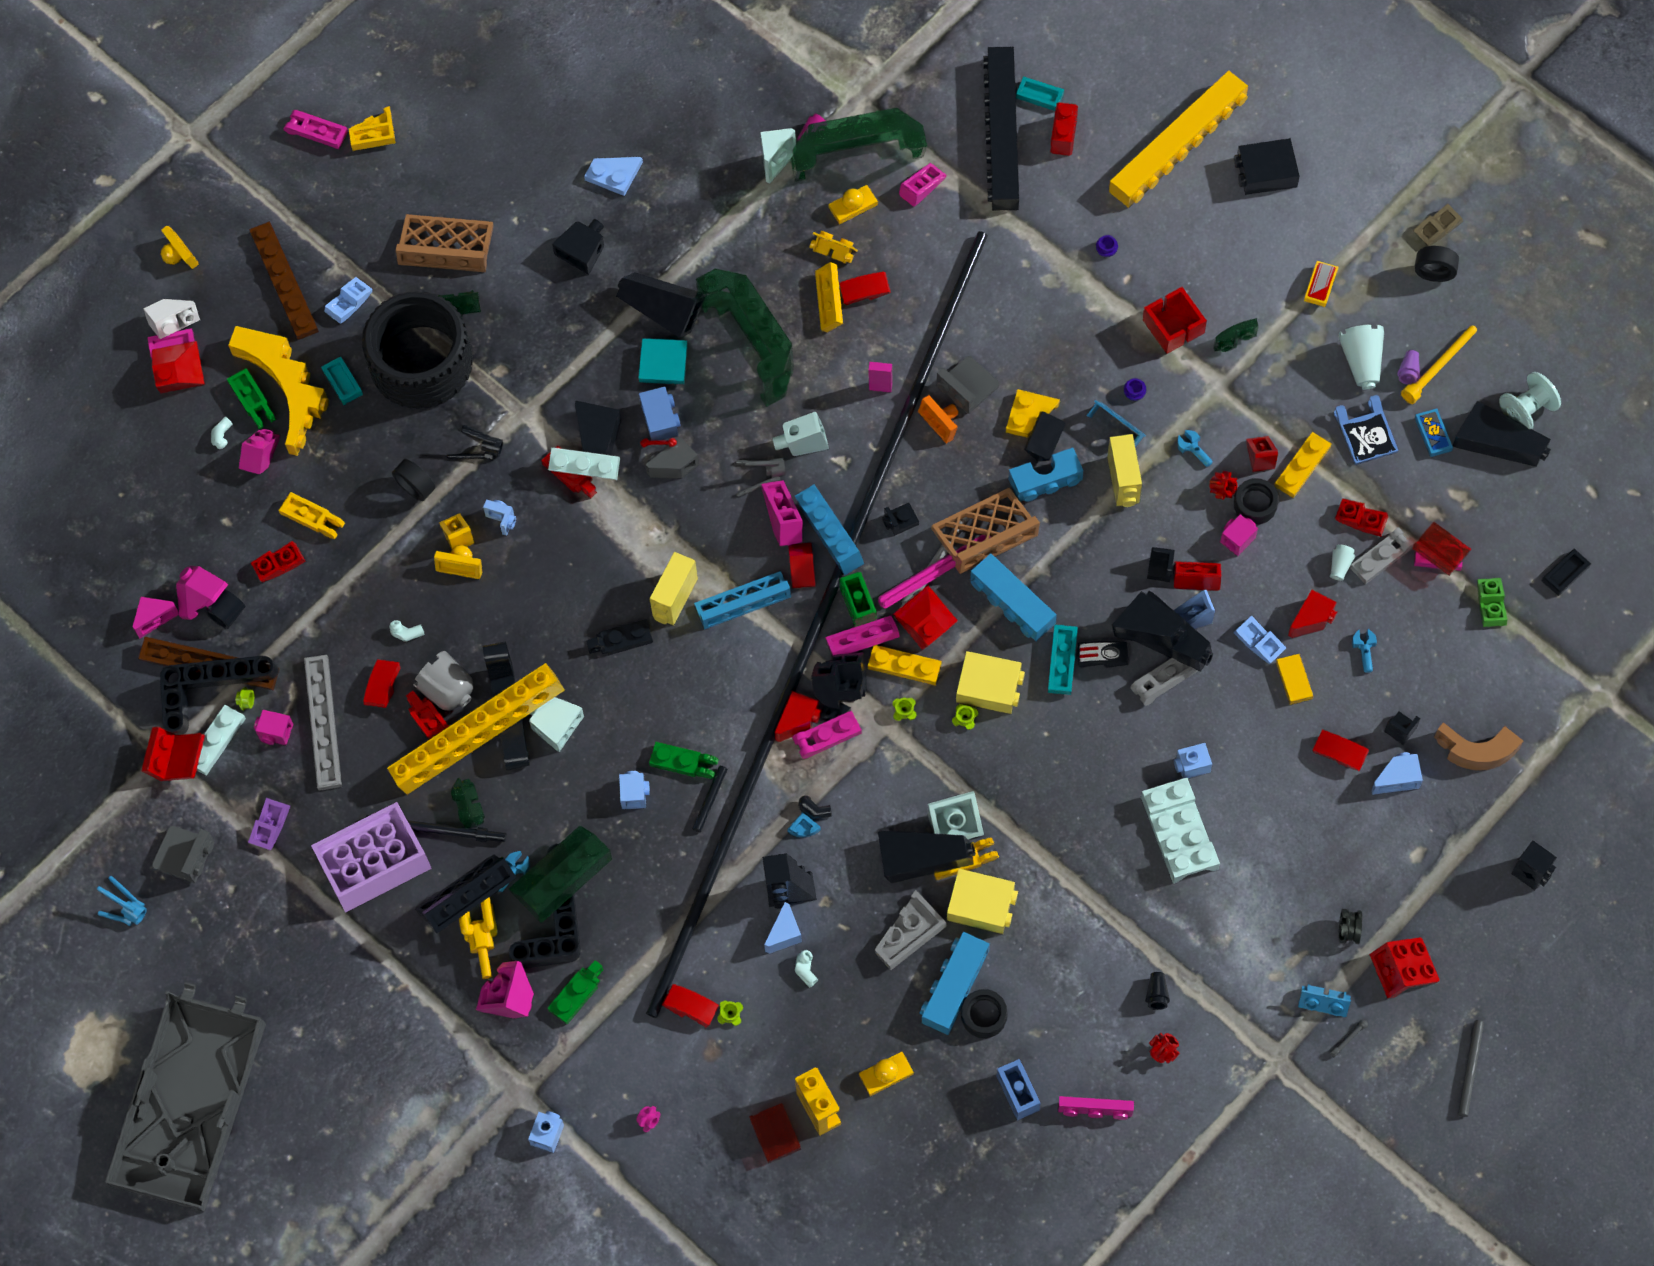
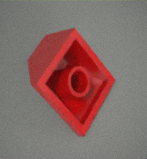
[152,341,205,393]
[893,585,958,650]

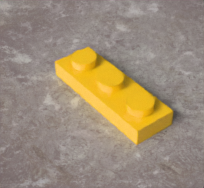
[815,262,843,332]
[1274,432,1332,498]
[868,645,942,686]

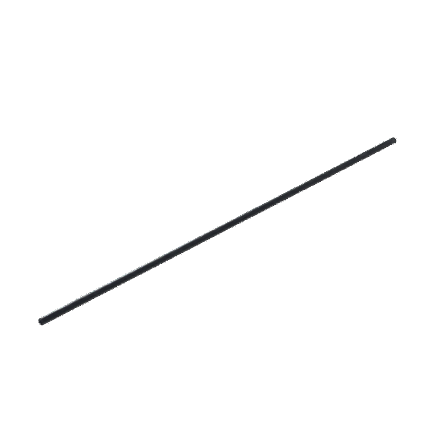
[646,231,988,1018]

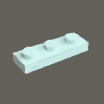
[548,448,620,480]
[197,705,246,776]

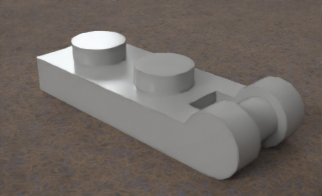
[1350,527,1415,585]
[1130,658,1198,706]

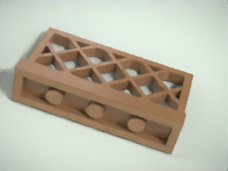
[396,214,494,272]
[931,488,1040,574]

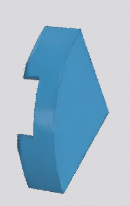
[787,812,821,838]

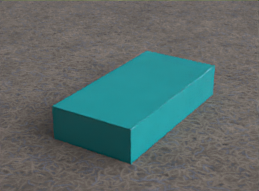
[1016,76,1064,111]
[321,357,363,405]

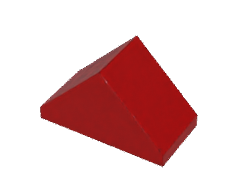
[1246,436,1278,472]
[788,543,815,589]

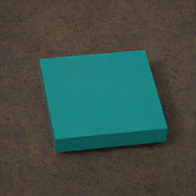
[639,339,688,384]

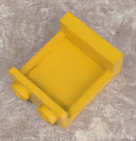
[795,1067,841,1136]

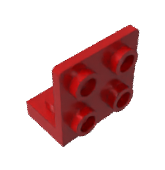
[141,727,205,781]
[1369,937,1440,998]

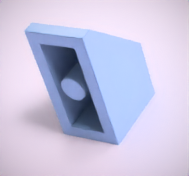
[1372,752,1423,795]

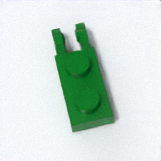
[227,368,276,429]
[649,742,719,779]

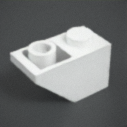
[143,299,200,339]

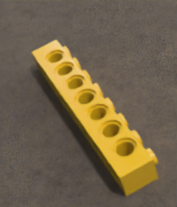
[387,663,565,795]

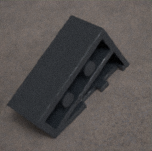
[762,853,817,909]

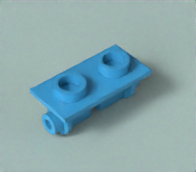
[1298,984,1351,1017]

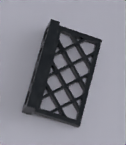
[415,854,517,933]

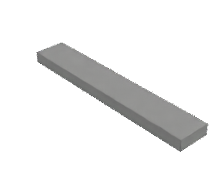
[304,655,342,791]

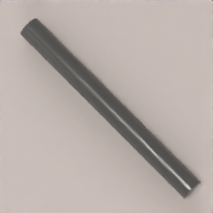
[1458,1020,1484,1117]

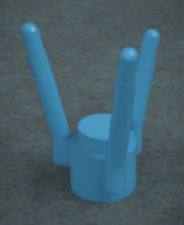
[97,876,147,926]

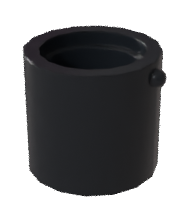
[205,589,246,629]

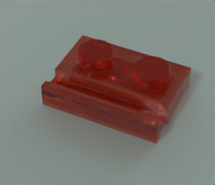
[1412,522,1471,576]
[749,1103,801,1163]

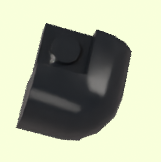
[811,653,866,709]

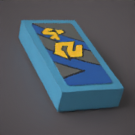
[1415,409,1453,457]

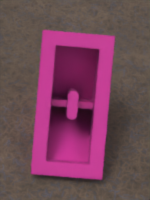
[133,597,179,639]

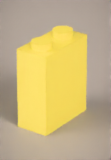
[1107,434,1142,507]
[650,552,698,625]
[956,651,1025,714]
[947,869,1018,934]

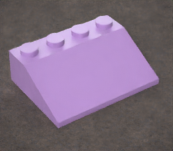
[311,802,432,913]

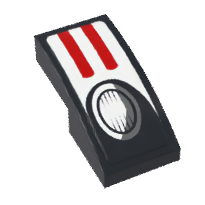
[1078,641,1128,668]

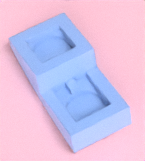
[324,277,372,324]
[1233,616,1286,664]

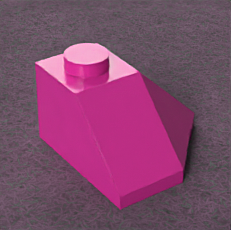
[176,566,228,620]
[476,961,534,1018]

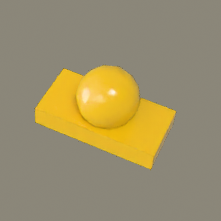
[829,185,878,224]
[161,226,199,269]
[434,545,482,579]
[859,1052,914,1096]

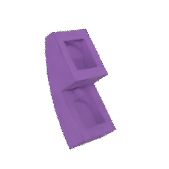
[248,798,290,850]

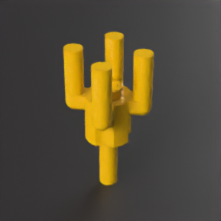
[459,897,498,979]

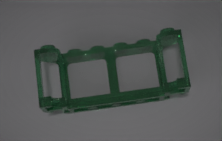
[790,108,927,182]
[696,268,794,407]

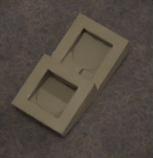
[1413,203,1463,246]

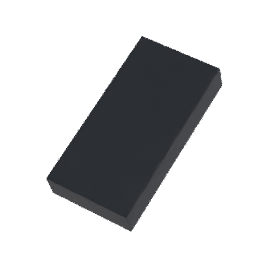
[1541,549,1591,596]

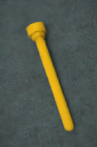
[1401,325,1477,404]

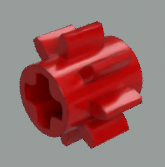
[1209,471,1238,500]
[1149,1033,1180,1064]

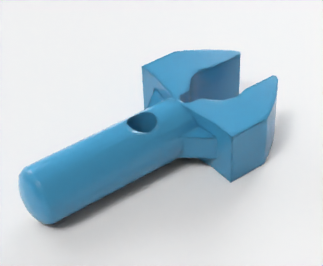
[1177,430,1213,467]
[1352,629,1377,673]
[498,851,530,892]

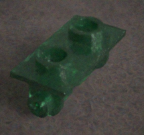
[438,290,481,314]
[451,778,485,828]

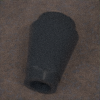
[1145,972,1170,1010]

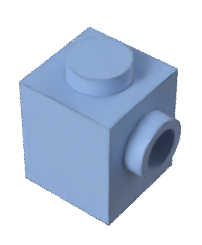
[1174,743,1212,778]
[619,771,650,809]
[528,1111,564,1153]

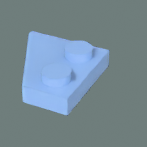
[584,157,643,196]

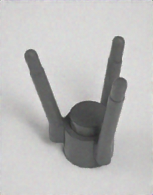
[735,458,785,497]

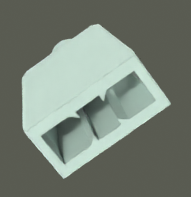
[773,412,829,456]
[529,697,584,752]

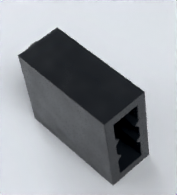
[1234,138,1300,195]

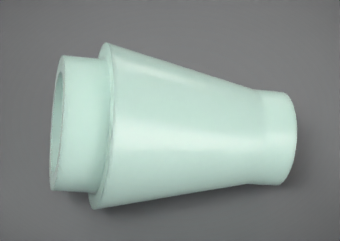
[1330,545,1355,581]

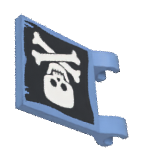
[1334,395,1398,465]

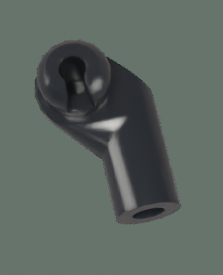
[798,795,832,819]

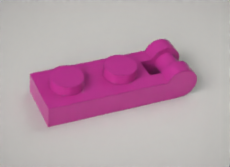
[284,110,348,149]
[792,710,862,759]

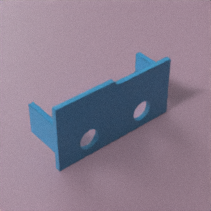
[1086,400,1146,448]

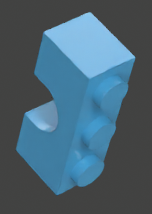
[1008,448,1083,502]

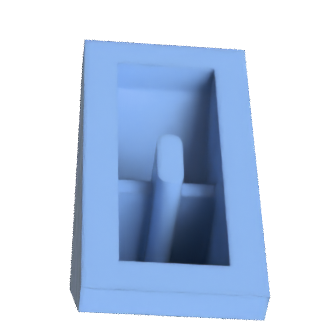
[1174,590,1215,629]
[764,902,802,954]

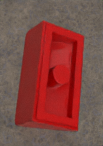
[1174,561,1221,591]

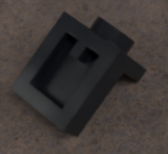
[882,502,919,536]

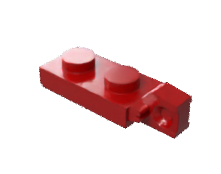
[542,446,597,499]
[406,691,449,740]

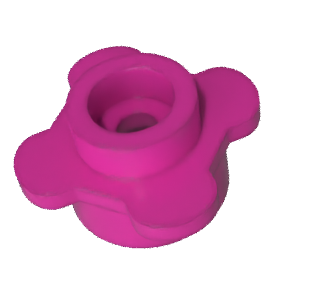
[637,1106,660,1132]

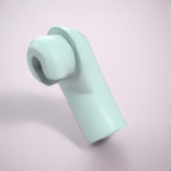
[211,417,233,449]
[389,620,425,642]
[795,950,818,988]

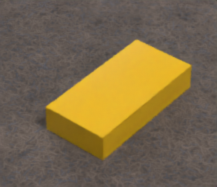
[1276,654,1313,705]

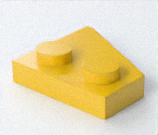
[349,106,396,151]
[1006,389,1060,438]

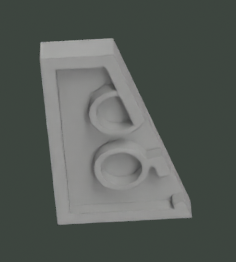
[875,890,947,970]

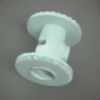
[1499,372,1561,429]

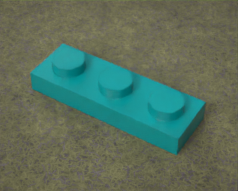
[1048,624,1078,695]

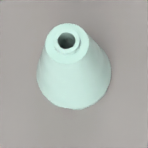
[1339,325,1384,390]

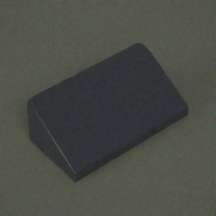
[1024,411,1066,462]

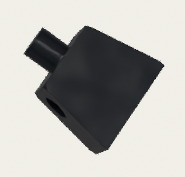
[552,219,604,275]

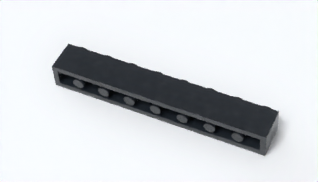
[983,47,1019,211]

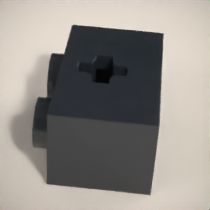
[1511,840,1557,890]

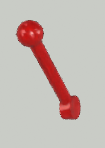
[640,438,677,448]

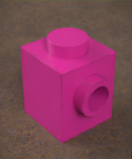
[1220,514,1258,556]
[254,710,293,745]

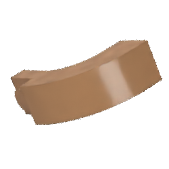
[1434,722,1523,770]

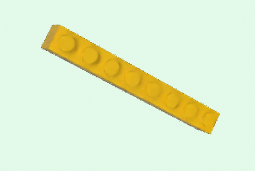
[1109,70,1248,208]

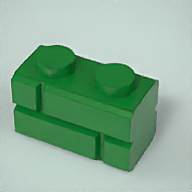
[839,572,877,627]

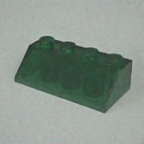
[509,826,612,923]

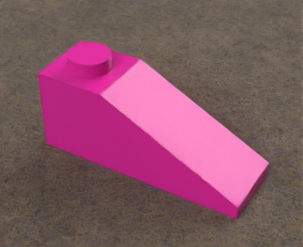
[761,480,803,546]

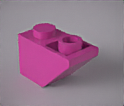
[239,429,280,474]

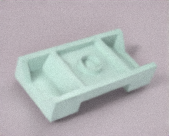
[1141,778,1220,884]

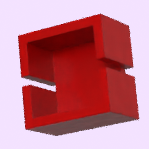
[1142,287,1207,354]

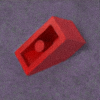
[1288,590,1338,638]
[775,691,821,742]

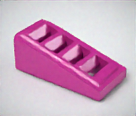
[899,162,946,207]

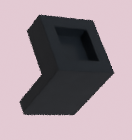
[1147,547,1175,582]
[1384,711,1421,745]

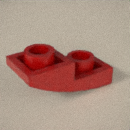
[839,272,891,305]
[1335,498,1388,537]
[251,541,306,582]
[363,659,401,708]
[1313,729,1369,771]
[662,984,719,1028]

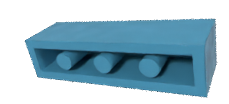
[795,484,864,575]
[971,553,1057,641]
[920,932,990,1035]

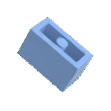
[639,387,681,441]
[996,1059,1041,1120]

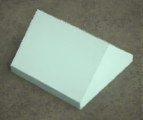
[761,128,796,184]
[928,791,984,839]

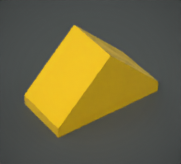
[439,513,474,549]

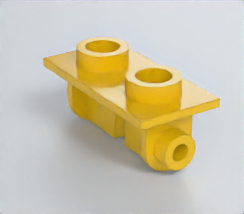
[810,231,858,264]

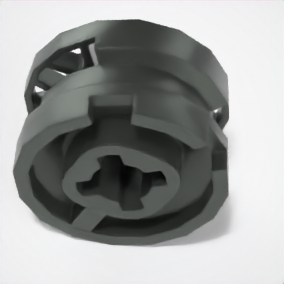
[1339,909,1362,944]

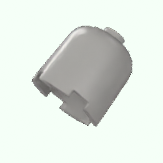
[413,651,473,711]

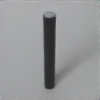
[692,765,728,833]

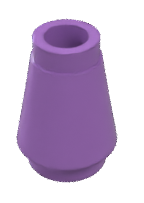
[1397,350,1420,385]

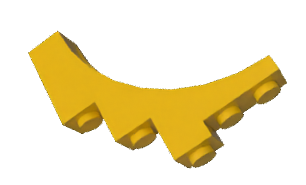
[228,326,329,456]

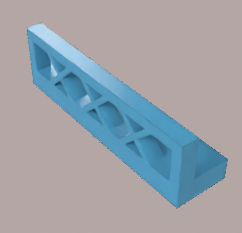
[694,571,791,630]

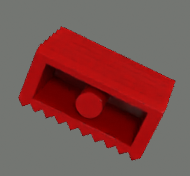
[1050,102,1078,156]

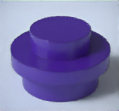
[1096,235,1118,257]
[1124,378,1147,401]

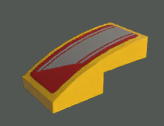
[1304,261,1338,307]

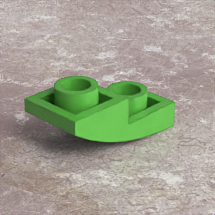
[1477,578,1508,627]

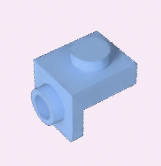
[483,499,516,536]

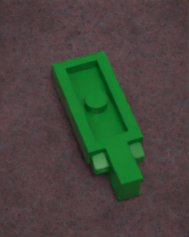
[548,960,604,1024]

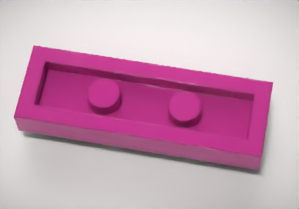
[825,615,900,655]
[1058,1096,1134,1120]

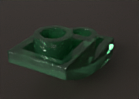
[1213,318,1259,352]

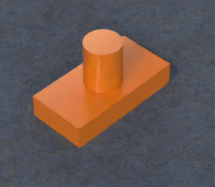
[918,395,958,444]

